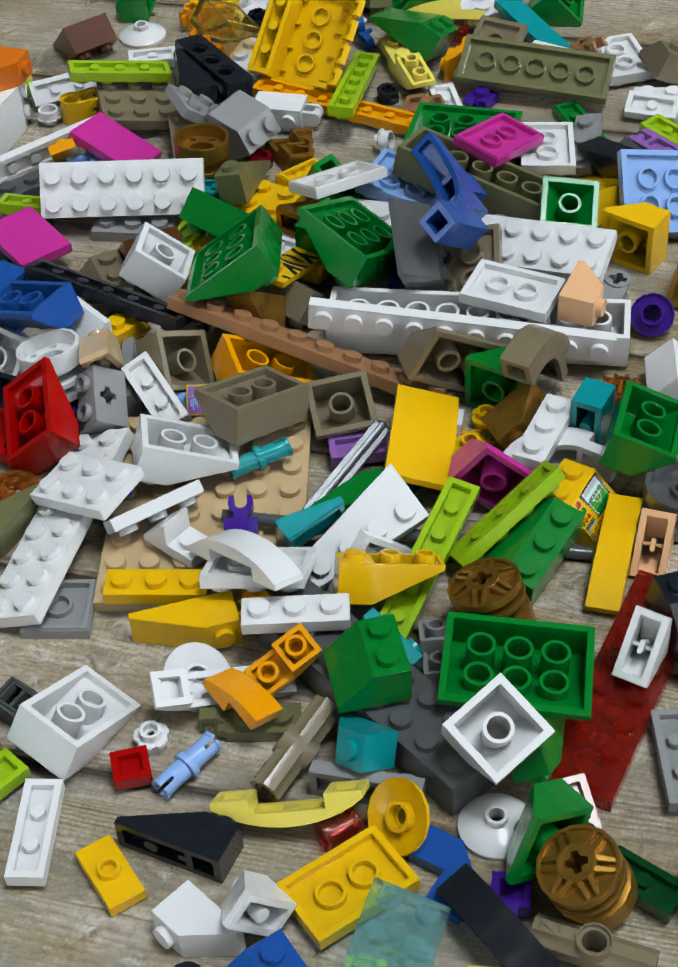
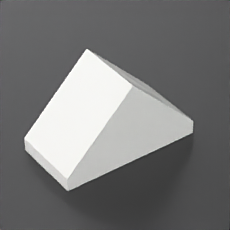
[611,605,672,688]

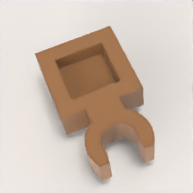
[568,35,607,52]
[400,93,445,113]

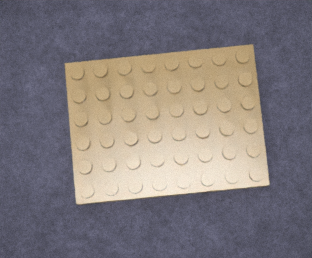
[93,415,313,612]

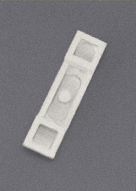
[189,529,303,591]
[148,660,297,711]

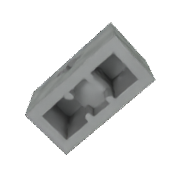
[75,364,129,435]

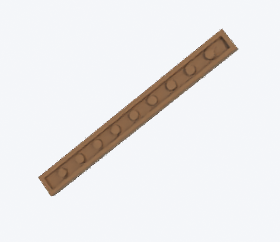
[166,289,455,396]

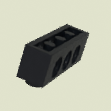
[173,34,253,102]

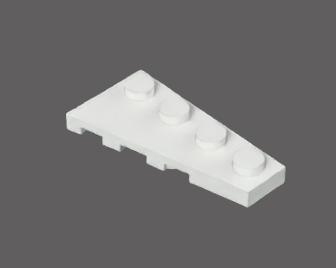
[308,463,429,590]

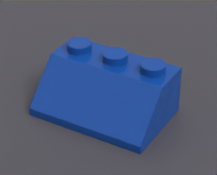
[0,280,84,330]

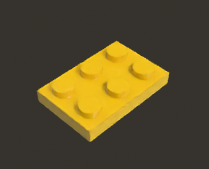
[276,824,421,951]

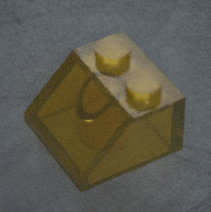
[189,0,260,43]

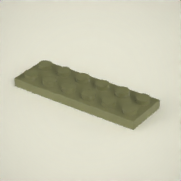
[456,34,616,105]

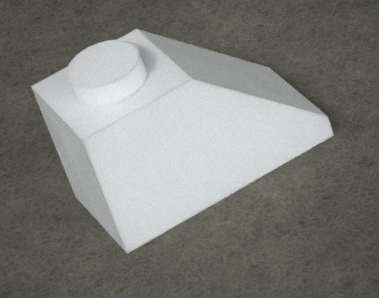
[222,870,297,937]
[151,880,246,957]

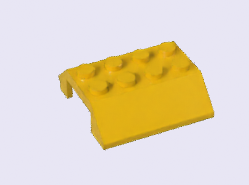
[247,0,366,93]

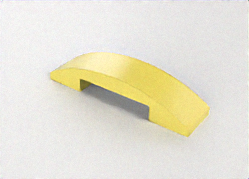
[209,779,370,828]

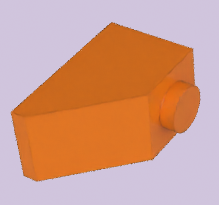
[0,46,33,92]

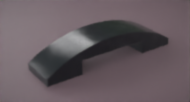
[435,863,560,967]

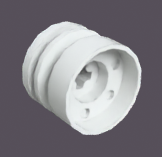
[15,328,86,403]

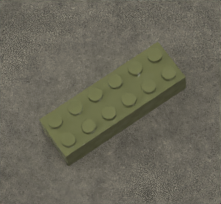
[392,126,543,221]

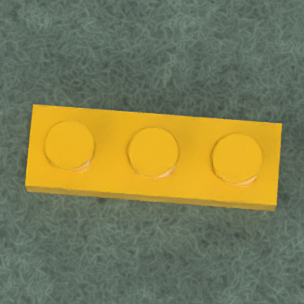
[102,569,210,604]

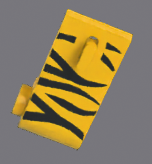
[272,246,329,288]

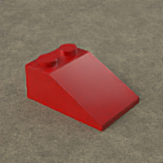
[3,357,80,476]

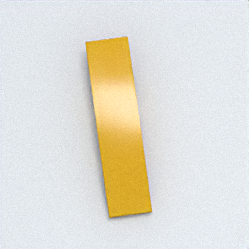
[585,493,643,617]

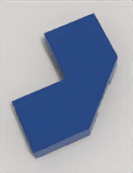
[409,824,472,926]

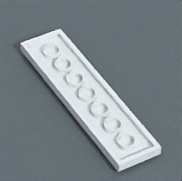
[0,427,134,628]

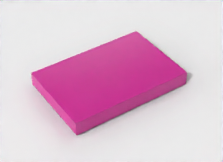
[68,112,163,161]
[452,112,544,168]
[0,206,73,268]

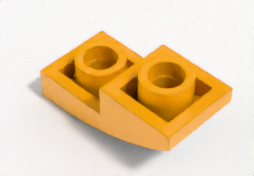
[440,36,466,83]
[48,138,81,162]
[244,623,323,697]
[202,667,283,730]

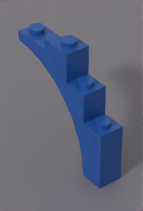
[411,131,489,250]

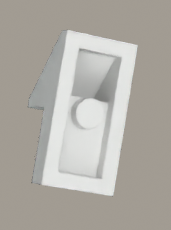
[144,508,207,569]

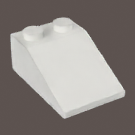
[0,82,32,155]
[132,413,240,485]
[6,665,141,781]

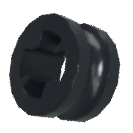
[377,83,400,106]

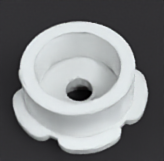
[37,104,62,126]
[374,128,395,152]
[133,720,169,755]

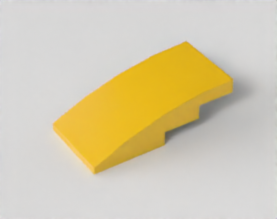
[384,384,459,491]

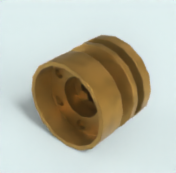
[173,123,230,179]
[447,557,536,620]
[536,824,638,930]

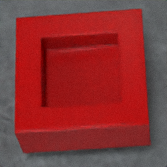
[109,745,153,792]

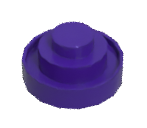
[631,293,675,338]

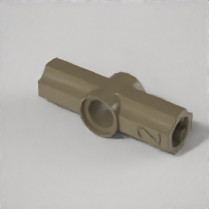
[250,694,340,802]
[531,913,660,967]

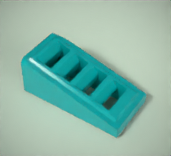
[274,496,345,547]

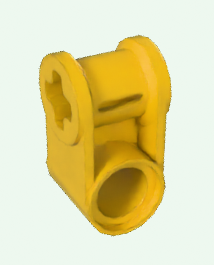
[59,87,100,125]

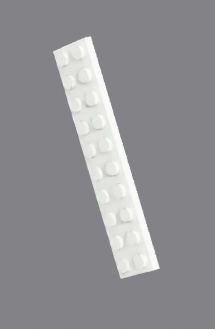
[355,198,618,283]

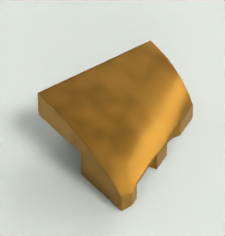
[264,127,314,171]

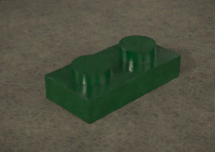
[618,845,678,923]

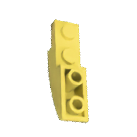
[407,0,485,25]
[379,36,436,89]

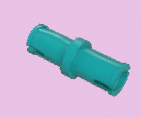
[229,436,293,480]

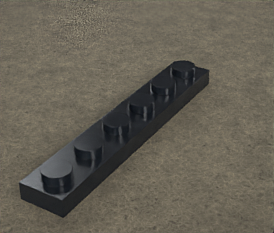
[24,259,191,331]

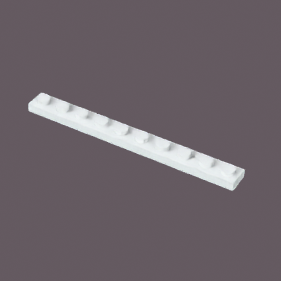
[308,297,617,364]

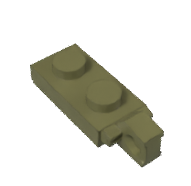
[198,703,302,742]

